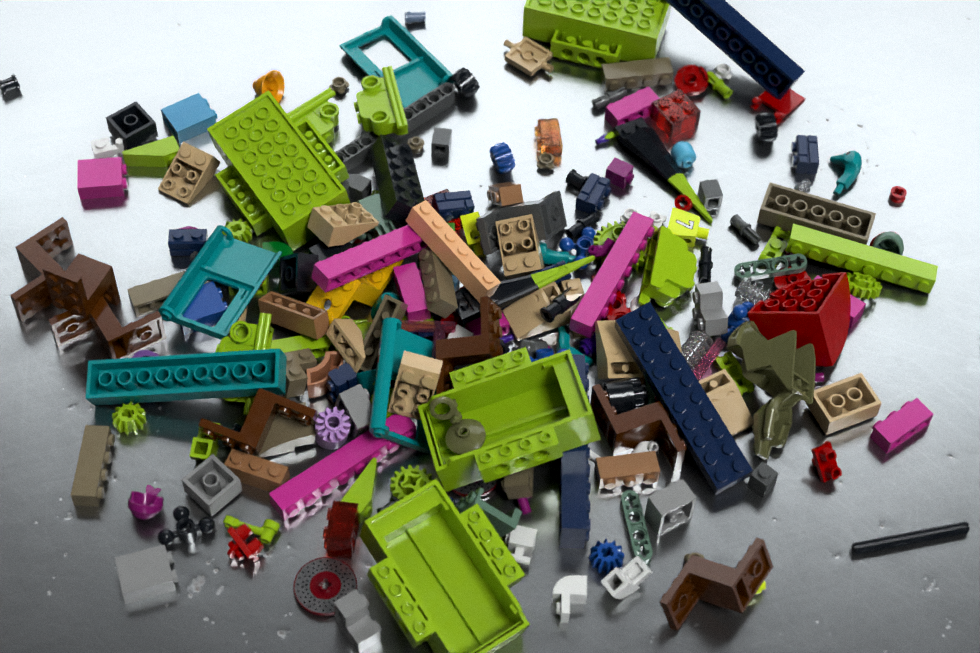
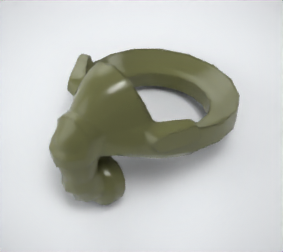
[429,396,462,424]

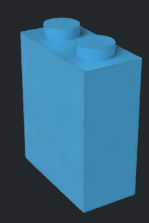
[161,93,218,144]

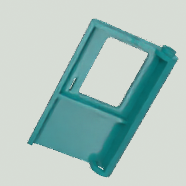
[339,15,453,109]
[159,225,282,340]
[369,317,436,454]

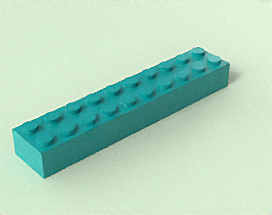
[85,348,287,405]

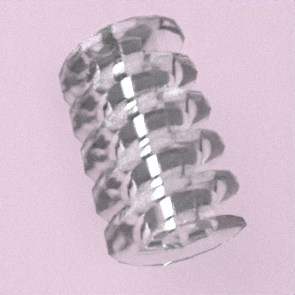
[735,277,771,305]
[681,331,714,369]

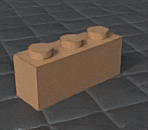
[487,182,524,206]
[224,449,290,492]
[595,451,660,489]

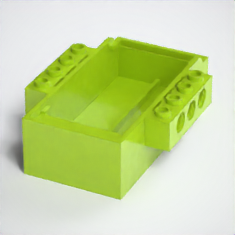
[522,0,672,68]
[207,90,350,251]
[418,347,601,492]
[359,479,530,653]

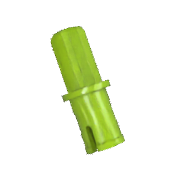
[707,71,733,99]

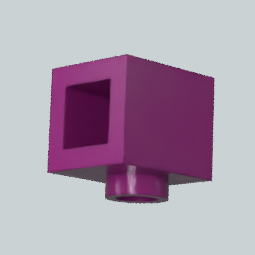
[605,157,634,189]

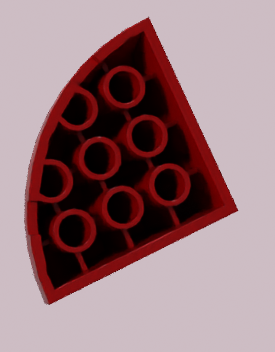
[747,272,851,367]

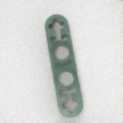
[734,254,807,282]
[620,490,653,564]

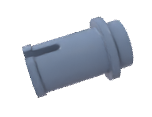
[404,11,426,24]

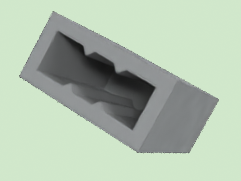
[115,544,178,604]

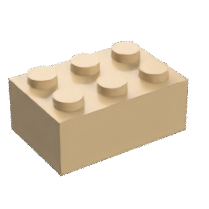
[806,373,882,435]

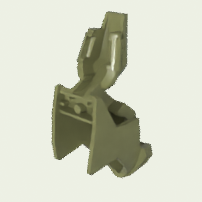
[725,321,816,460]

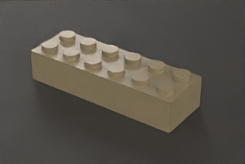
[757,182,876,245]

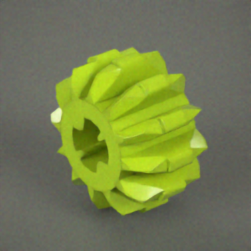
[222,218,253,244]
[112,401,147,436]

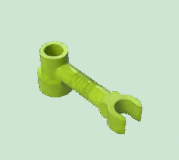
[223,515,280,544]

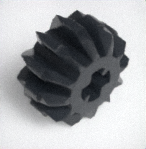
[451,67,480,98]
[755,112,778,143]

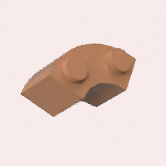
[307,351,346,398]

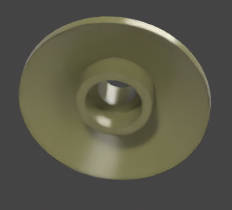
[445,419,486,455]

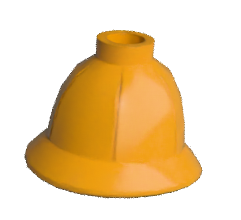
[252,70,285,103]

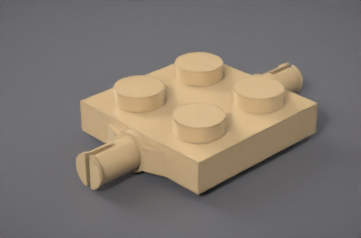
[503,37,554,76]

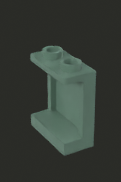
[456,487,522,538]

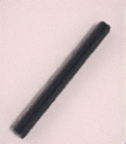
[851,521,970,555]

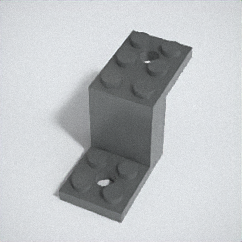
[476,191,567,255]

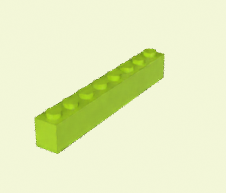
[785,223,938,294]

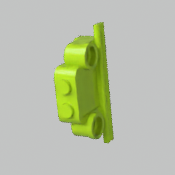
[353,66,408,135]
[287,87,339,144]
[638,225,697,307]
[216,313,274,415]

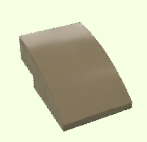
[254,402,316,458]

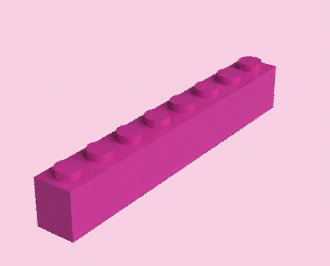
[569,211,655,338]
[311,224,428,293]
[269,414,416,521]

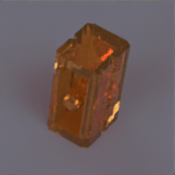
[534,118,563,157]

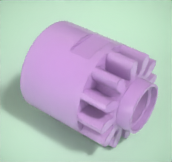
[314,406,351,450]

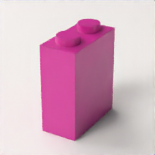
[77,157,128,200]

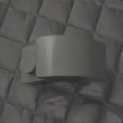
[341,174,372,201]

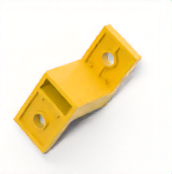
[306,239,404,325]

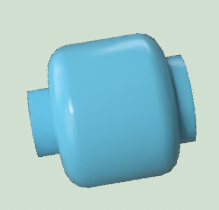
[670,141,696,168]

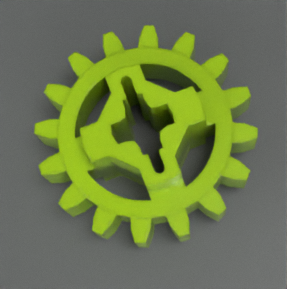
[847,272,882,300]
[390,464,433,500]

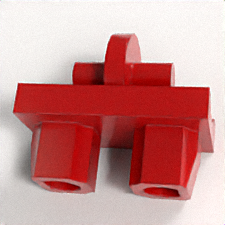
[811,441,842,483]
[227,523,264,563]

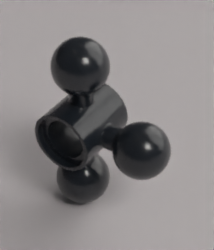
[158,506,215,546]

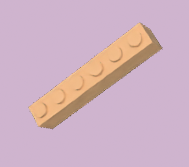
[406,200,501,303]

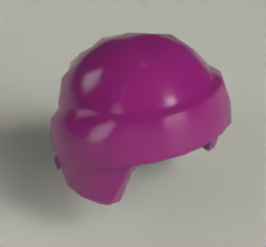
[128,485,164,520]

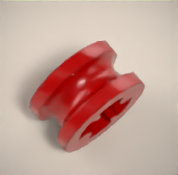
[889,186,907,203]
[674,194,692,212]

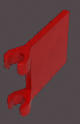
[750,89,805,125]

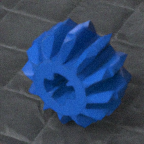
[489,142,515,174]
[589,539,625,575]

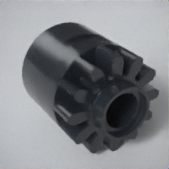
[603,377,647,414]

